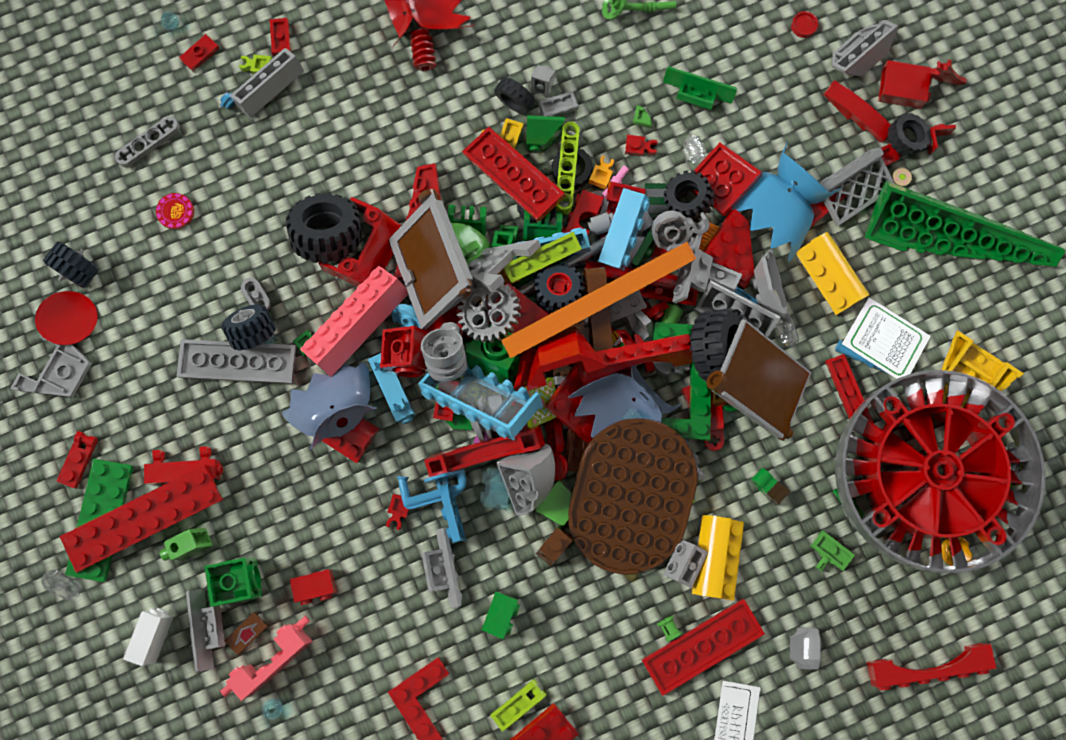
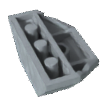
[832,20,898,76]
[752,249,791,323]

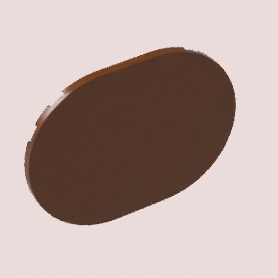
[568,418,698,574]

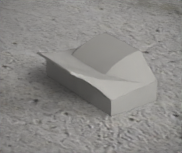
[790,627,820,670]

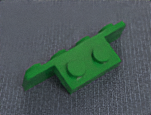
[663,66,737,110]

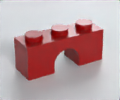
[562,190,604,239]

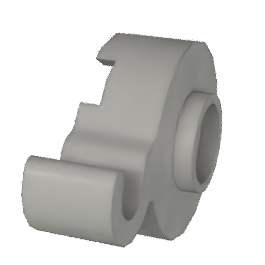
[651,211,709,251]

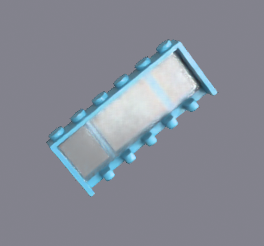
[418,365,543,441]

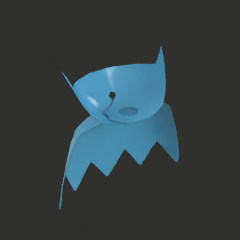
[732,141,841,262]

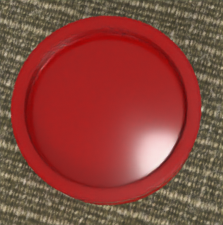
[791,11,818,38]
[553,454,568,482]

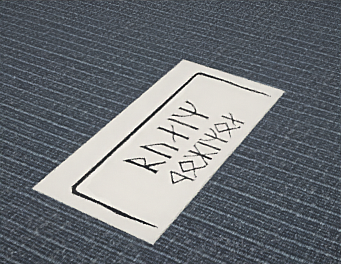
[714,681,760,740]

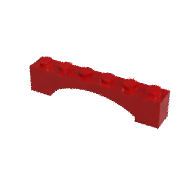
[577,334,692,385]
[424,425,545,477]
[867,643,996,690]

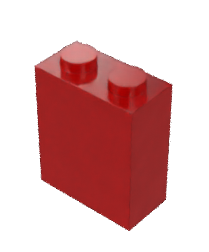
[878,60,933,109]

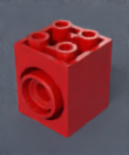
[380,326,429,378]

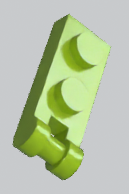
[490,679,547,732]

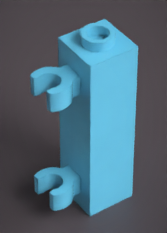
[368,353,417,424]

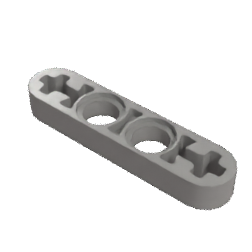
[115,116,180,167]

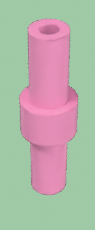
[602,166,629,199]

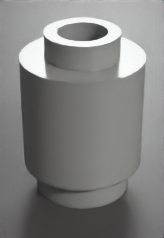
[588,212,614,236]

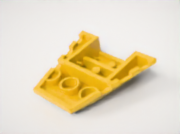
[941,330,1024,408]

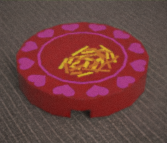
[156,193,194,230]

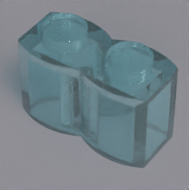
[480,468,509,510]

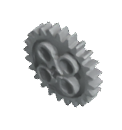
[457,282,521,343]

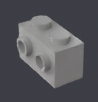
[663,540,708,588]

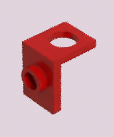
[928,124,956,154]

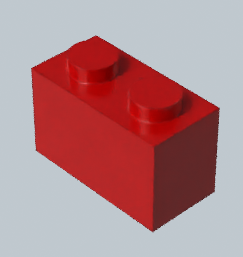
[290,569,337,606]

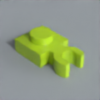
[239,55,273,75]

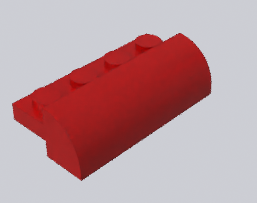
[322,406,380,464]

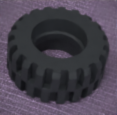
[286,193,362,264]
[690,308,745,382]

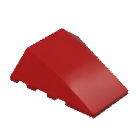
[527,326,606,391]

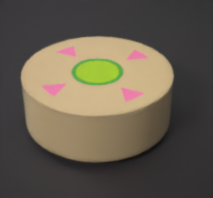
[891,168,912,187]

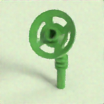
[602,0,676,20]

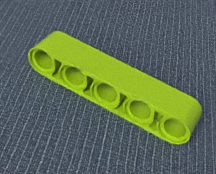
[555,122,579,215]

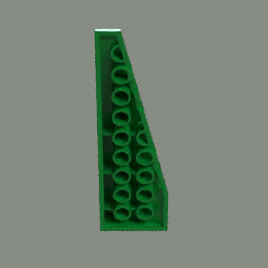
[865,181,1066,267]

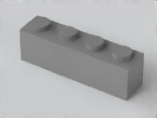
[230,48,304,118]

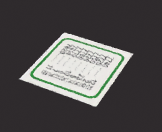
[842,298,930,379]

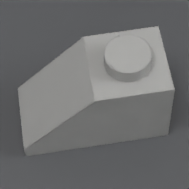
[531,65,555,97]

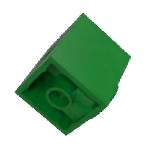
[465,324,522,384]
[204,557,263,607]

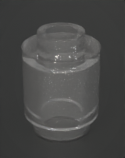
[683,134,707,164]

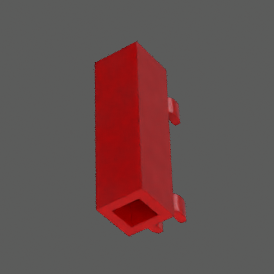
[144,446,223,485]

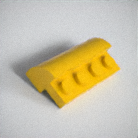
[796,232,870,315]
[692,515,744,601]

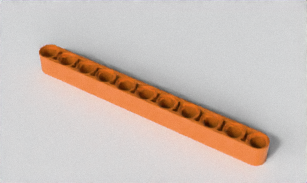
[501,241,697,358]

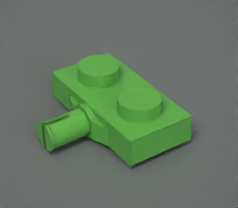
[810,530,855,572]

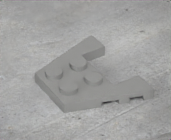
[468,240,541,292]
[11,335,92,398]

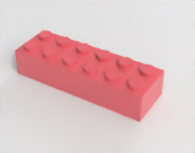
[300,266,408,377]

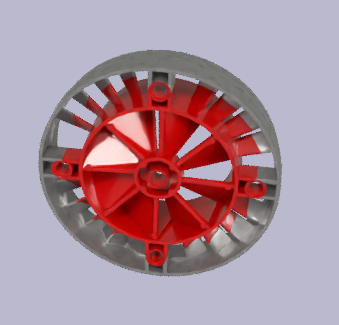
[835,370,1045,573]

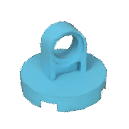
[391,303,421,328]

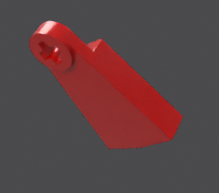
[681,386,724,452]

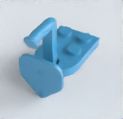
[397,470,467,543]

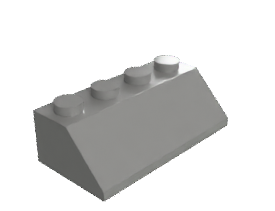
[695,281,781,337]

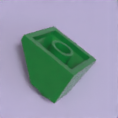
[526,115,565,153]

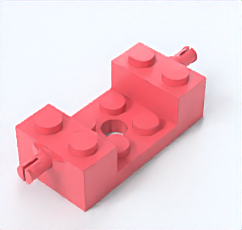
[220,616,313,701]

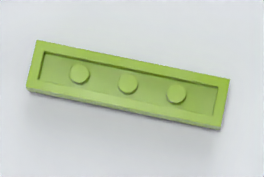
[504,231,582,283]

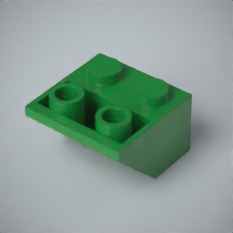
[482,591,520,640]

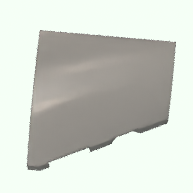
[622,310,653,342]

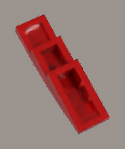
[823,80,891,142]

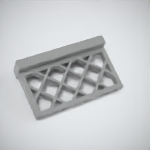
[820,148,895,226]

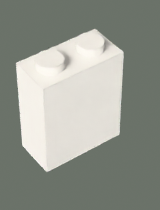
[123,608,173,666]

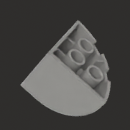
[497,444,555,516]

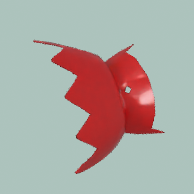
[384,0,474,47]

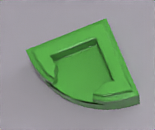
[633,105,651,128]

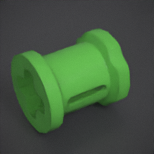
[657,615,682,642]

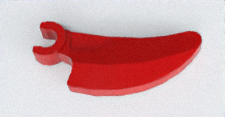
[930,60,967,85]

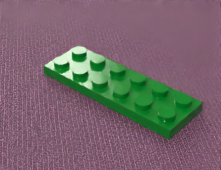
[65,459,134,582]

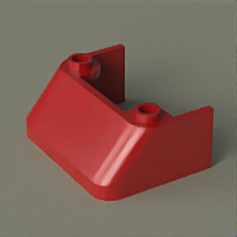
[318,197,401,287]

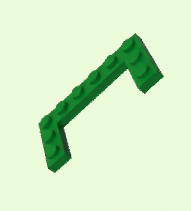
[653,322,711,441]

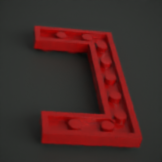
[388,657,450,740]

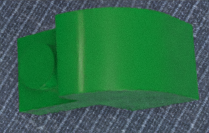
[491,224,519,248]

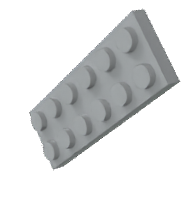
[177,339,297,384]

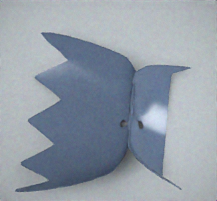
[282,362,377,450]
[569,365,682,438]

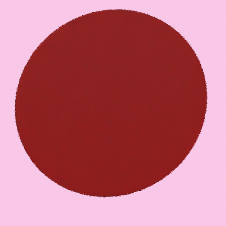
[35,291,98,345]

